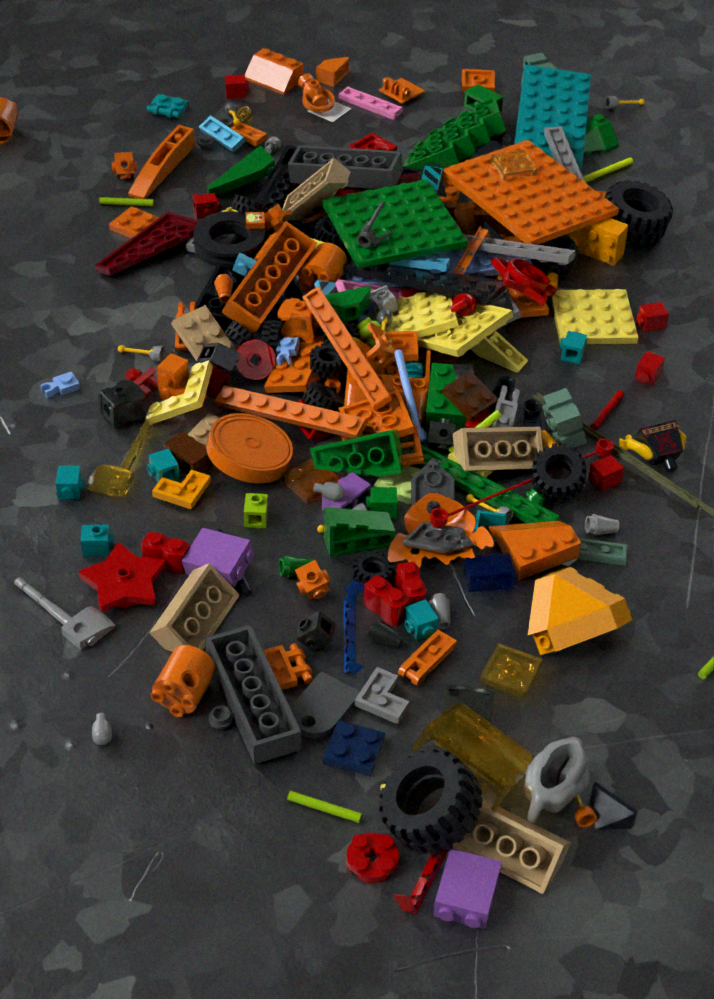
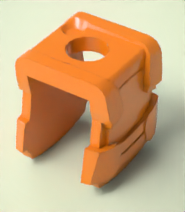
[278,298,320,341]
[352,322,396,374]

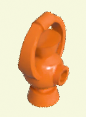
[298,74,335,113]

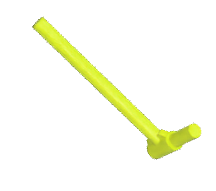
[583,157,634,183]

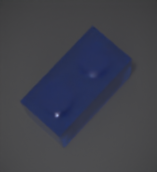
[464,553,515,592]

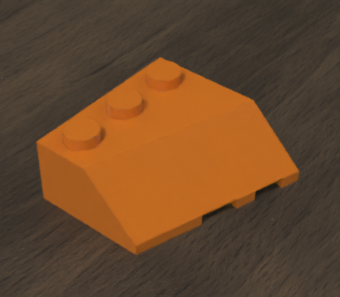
[489,521,581,580]

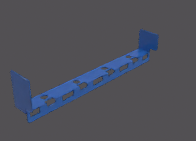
[343,580,364,674]

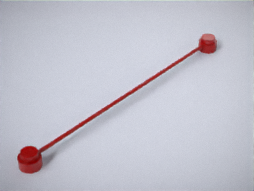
[429,438,614,528]

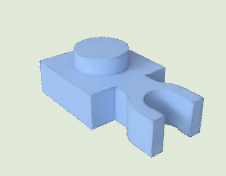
[276,337,300,366]
[41,372,80,398]

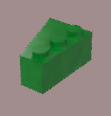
[425,363,467,429]
[324,507,395,557]

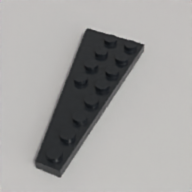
[343,259,507,305]

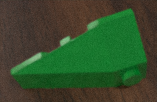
[310,429,402,477]

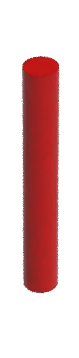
[590,390,624,431]

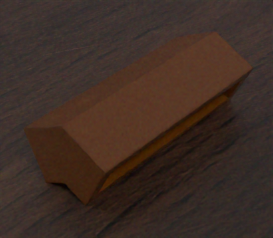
[454,207,476,249]

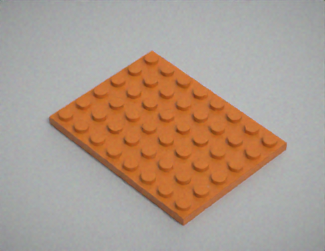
[442,140,619,245]

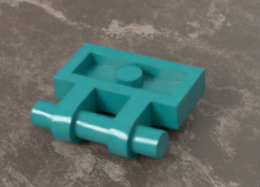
[146,94,189,118]

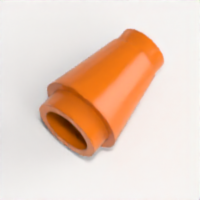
[214,274,234,303]

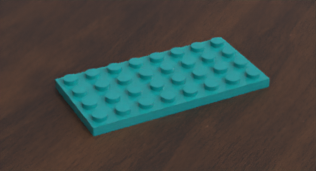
[514,64,591,172]

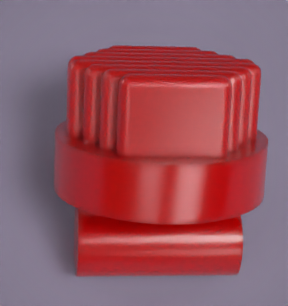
[450,293,476,316]

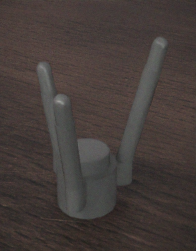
[356,201,392,248]

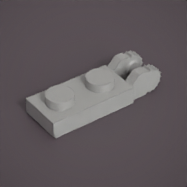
[490,385,520,428]

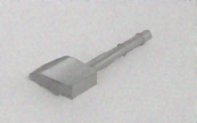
[14,577,116,650]

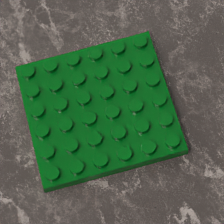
[322,180,467,269]

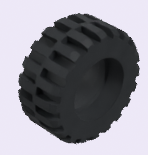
[605,180,673,245]
[379,749,483,854]

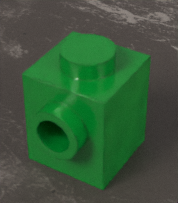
[366,487,398,518]

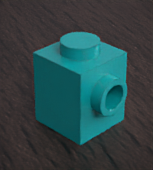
[560,331,587,364]
[147,449,180,483]
[56,466,85,499]
[81,524,114,557]
[404,600,439,641]

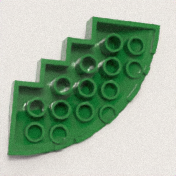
[404,97,506,170]

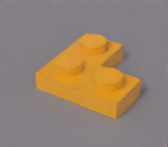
[152,470,211,510]

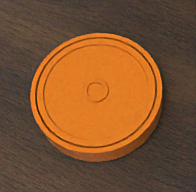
[206,413,293,483]

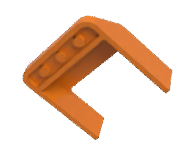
[344,350,431,424]

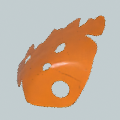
[388,493,494,569]

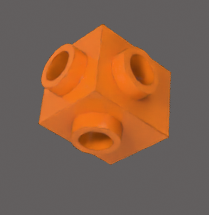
[111,152,137,180]
[295,560,331,600]

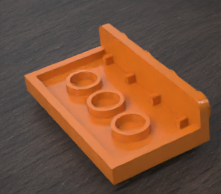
[264,335,328,393]

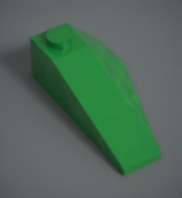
[584,114,619,155]
[207,145,275,196]

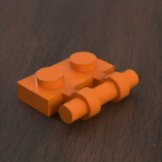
[263,643,313,690]

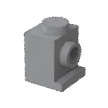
[371,285,399,313]

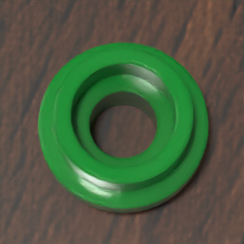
[526,488,546,506]

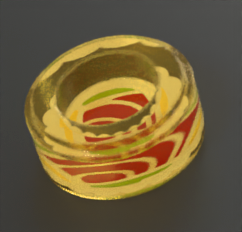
[236,106,253,124]

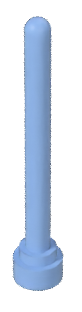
[394,349,428,444]

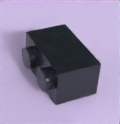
[197,342,239,372]

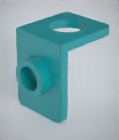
[474,510,507,532]

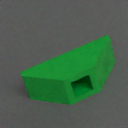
[325,286,371,322]

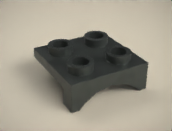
[440,683,495,739]

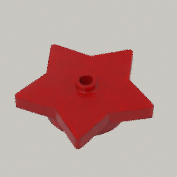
[491,257,557,306]
[78,543,166,612]

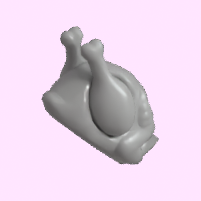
[524,737,590,823]

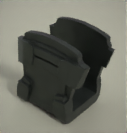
[98,380,145,429]

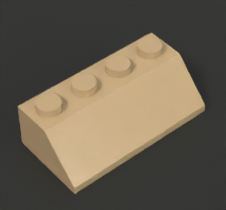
[282,158,350,220]
[453,427,543,471]
[149,563,239,652]
[452,799,571,894]

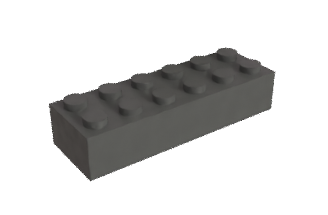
[288,145,403,189]
[205,625,301,764]

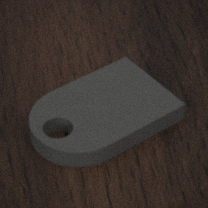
[291,671,360,739]

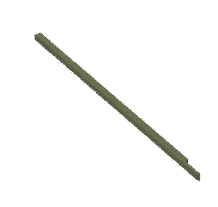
[532,392,714,517]

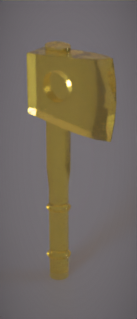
[86,420,152,497]

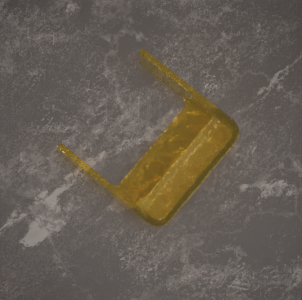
[412,703,534,812]

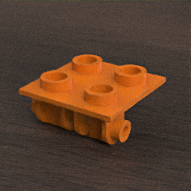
[379,77,425,104]

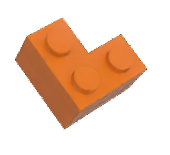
[157,353,207,412]

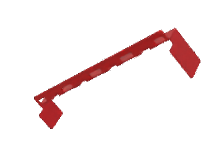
[393,849,448,915]

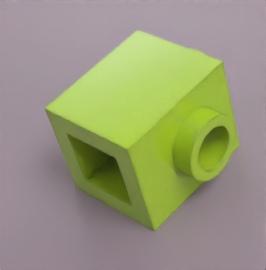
[244,493,268,528]

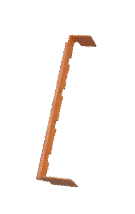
[451,226,491,300]

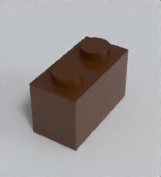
[163,431,212,475]

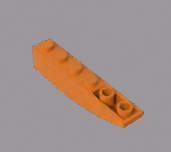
[128,125,195,199]

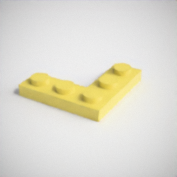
[146,361,213,425]

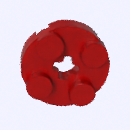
[236,340,276,380]
[346,833,399,883]

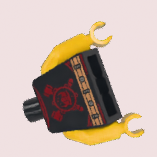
[619,420,687,472]

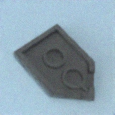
[411,458,455,514]
[402,521,473,554]

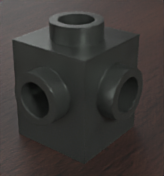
[428,419,460,449]
[296,611,336,652]

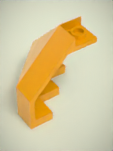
[528,567,633,655]

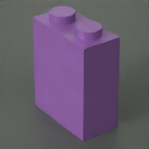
[182,528,254,588]
[433,848,502,929]

